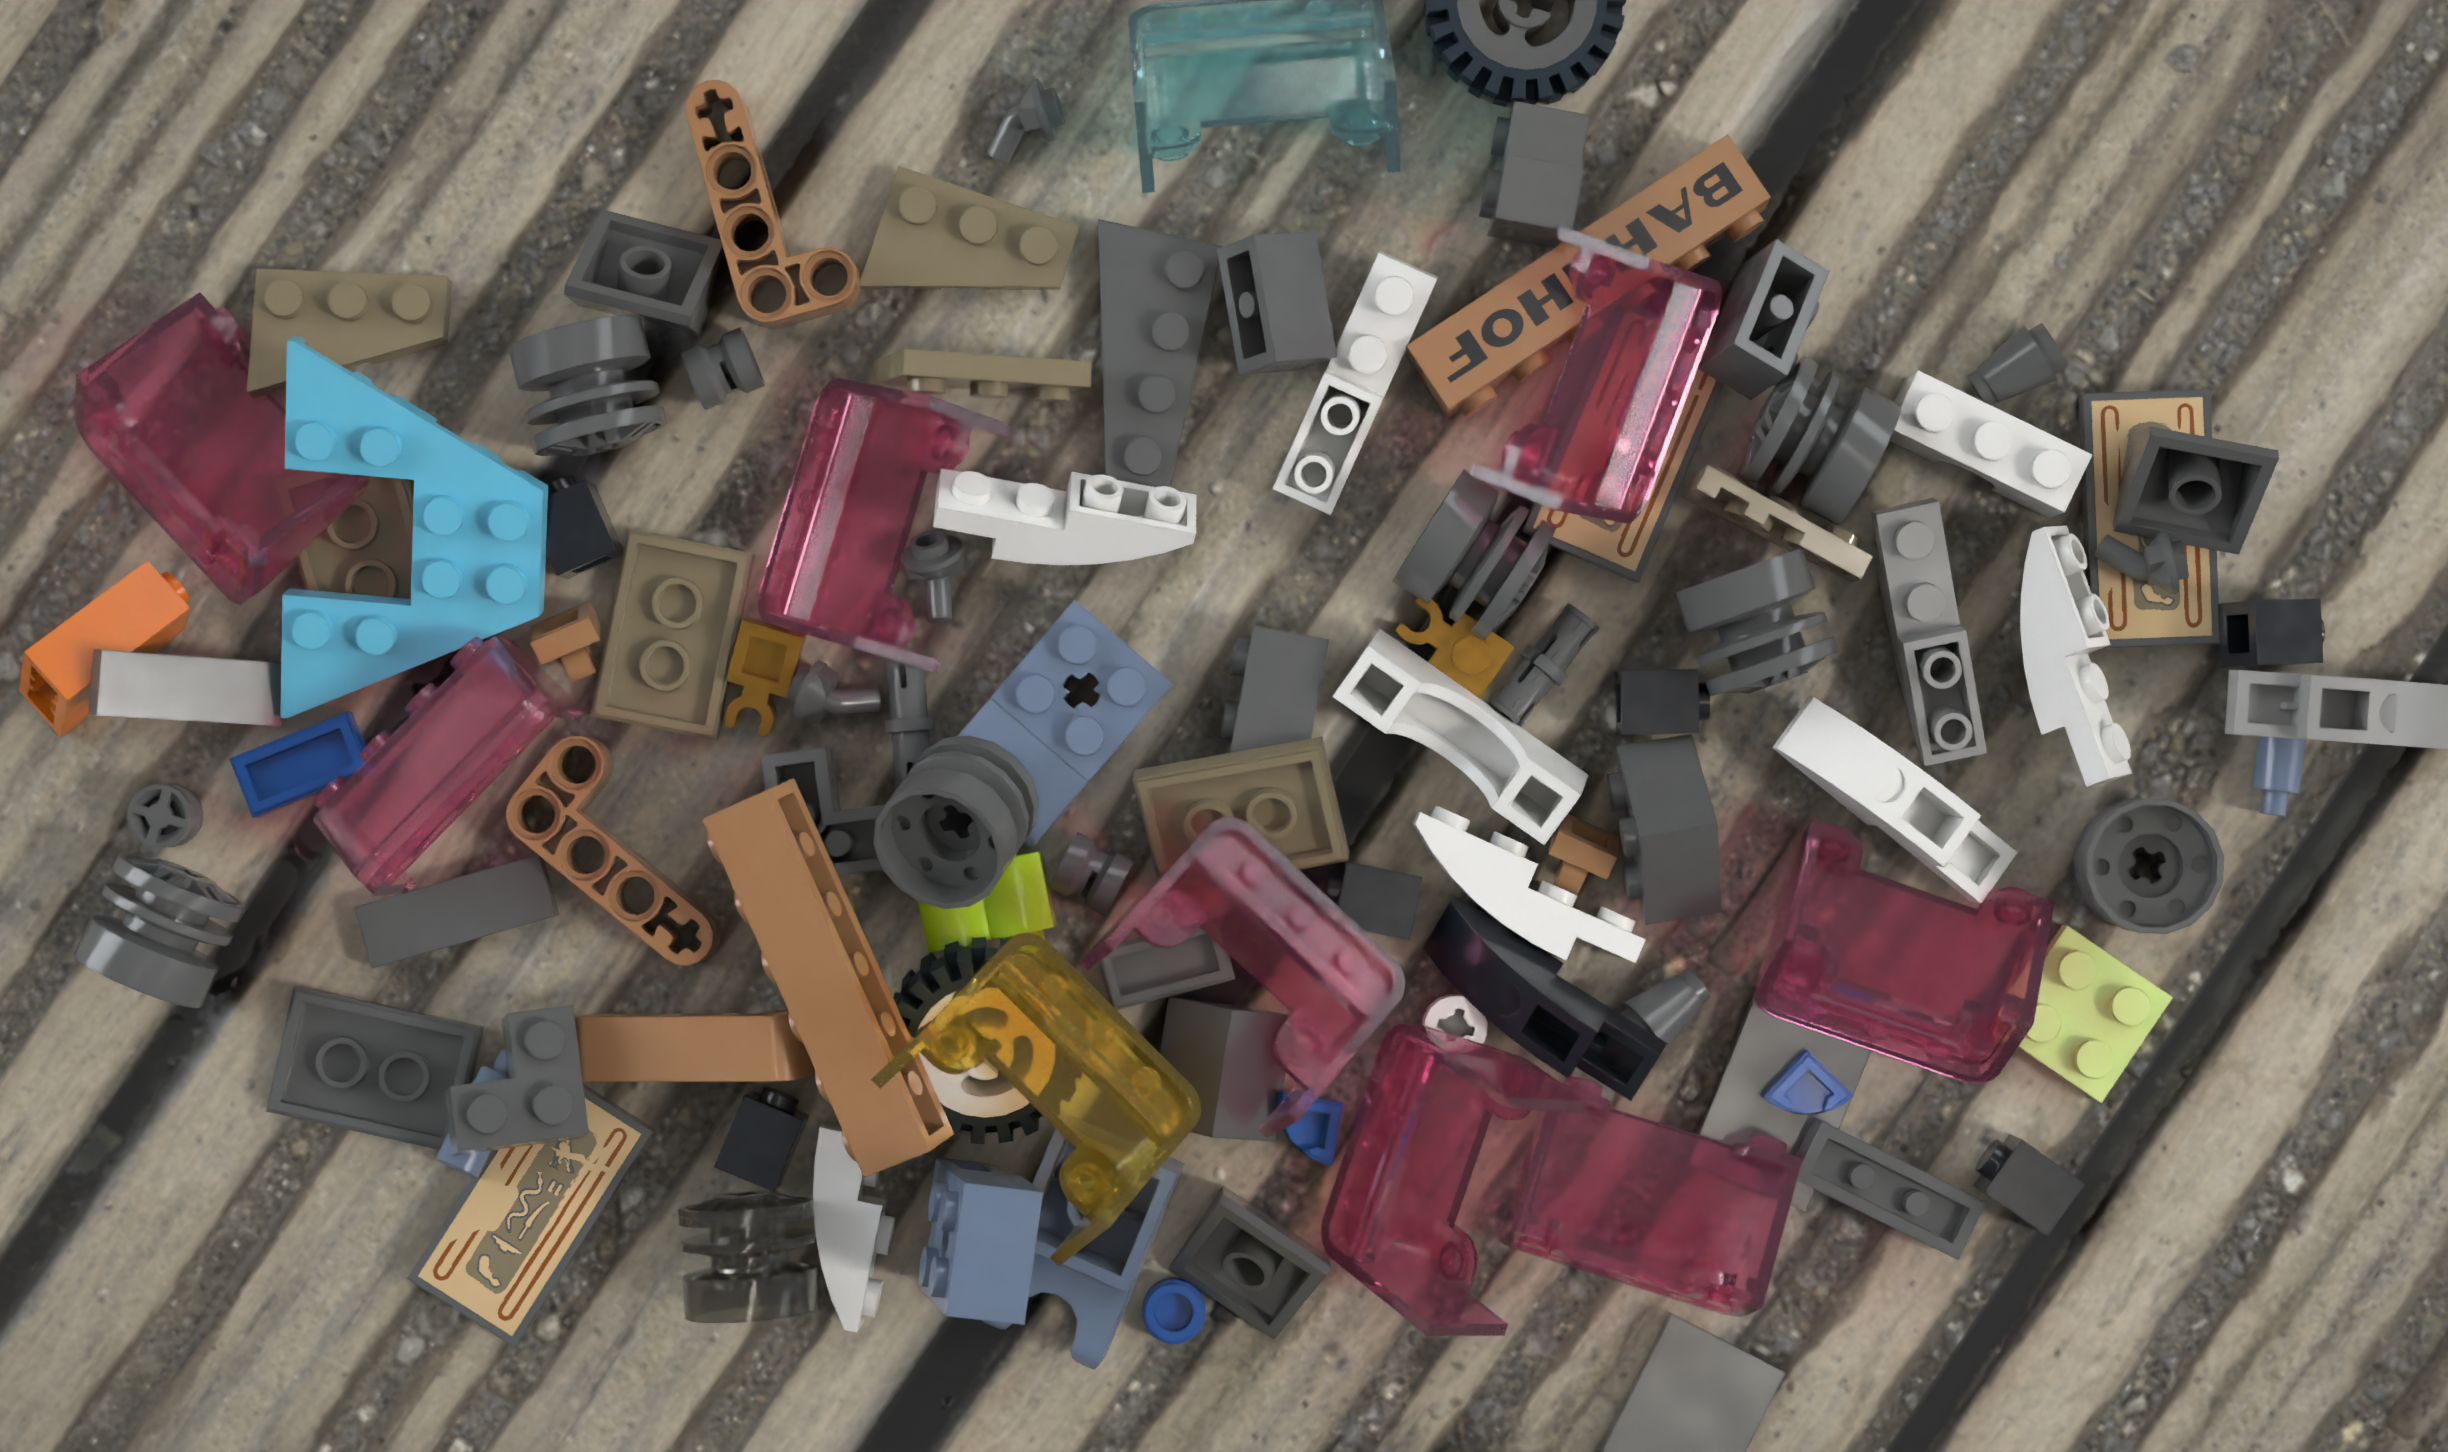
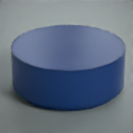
[1142,1277,1206,1344]

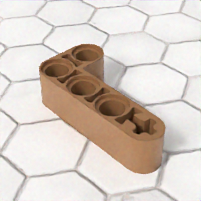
[685,80,862,329]
[506,736,721,966]
[574,1010,816,1082]

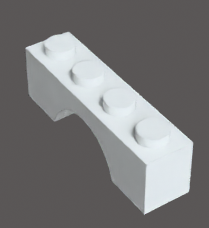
[1333,629,1589,845]

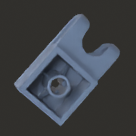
[957,600,1173,850]
[982,1114,1185,1370]
[917,1157,1043,1325]

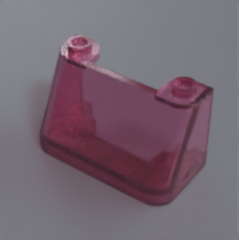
[75,292,370,605]
[1754,819,2055,1083]
[1499,1076,1803,1317]

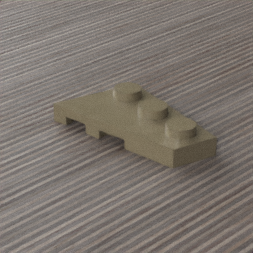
[860,166,1080,290]
[247,269,452,399]
[873,349,1092,403]
[1682,465,1873,583]

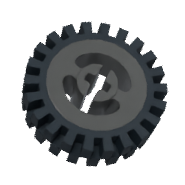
[1424,0,1626,107]

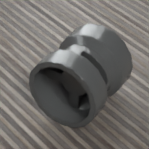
[681,327,765,410]
[1049,832,1134,917]

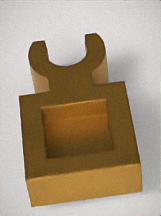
[1395,598,1515,698]
[725,616,807,737]

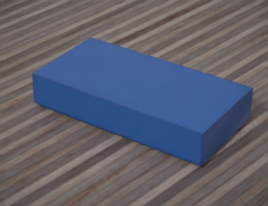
[229,711,376,818]

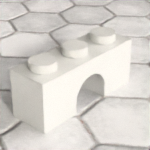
[1890,370,2092,518]

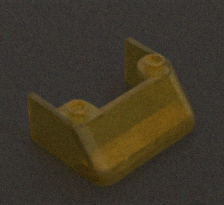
[871,933,1201,1266]

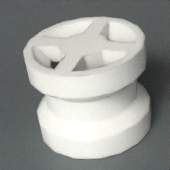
[1422,994,1488,1060]

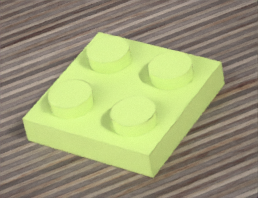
[1991,925,2173,1103]

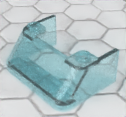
[1128,0,1401,193]

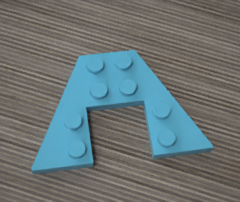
[280,336,548,719]

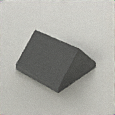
[564,210,724,337]
[2113,426,2279,555]
[1149,996,1295,1142]
[1168,1185,1331,1339]

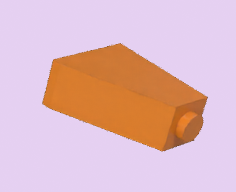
[19,560,190,738]

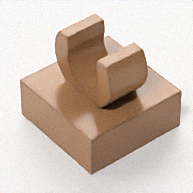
[530,600,601,682]
[1548,814,1620,895]

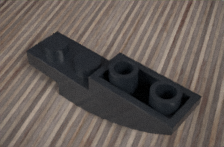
[1423,896,1667,1101]

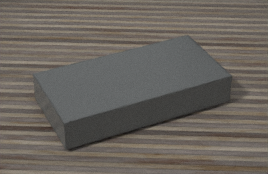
[1096,917,1235,1011]

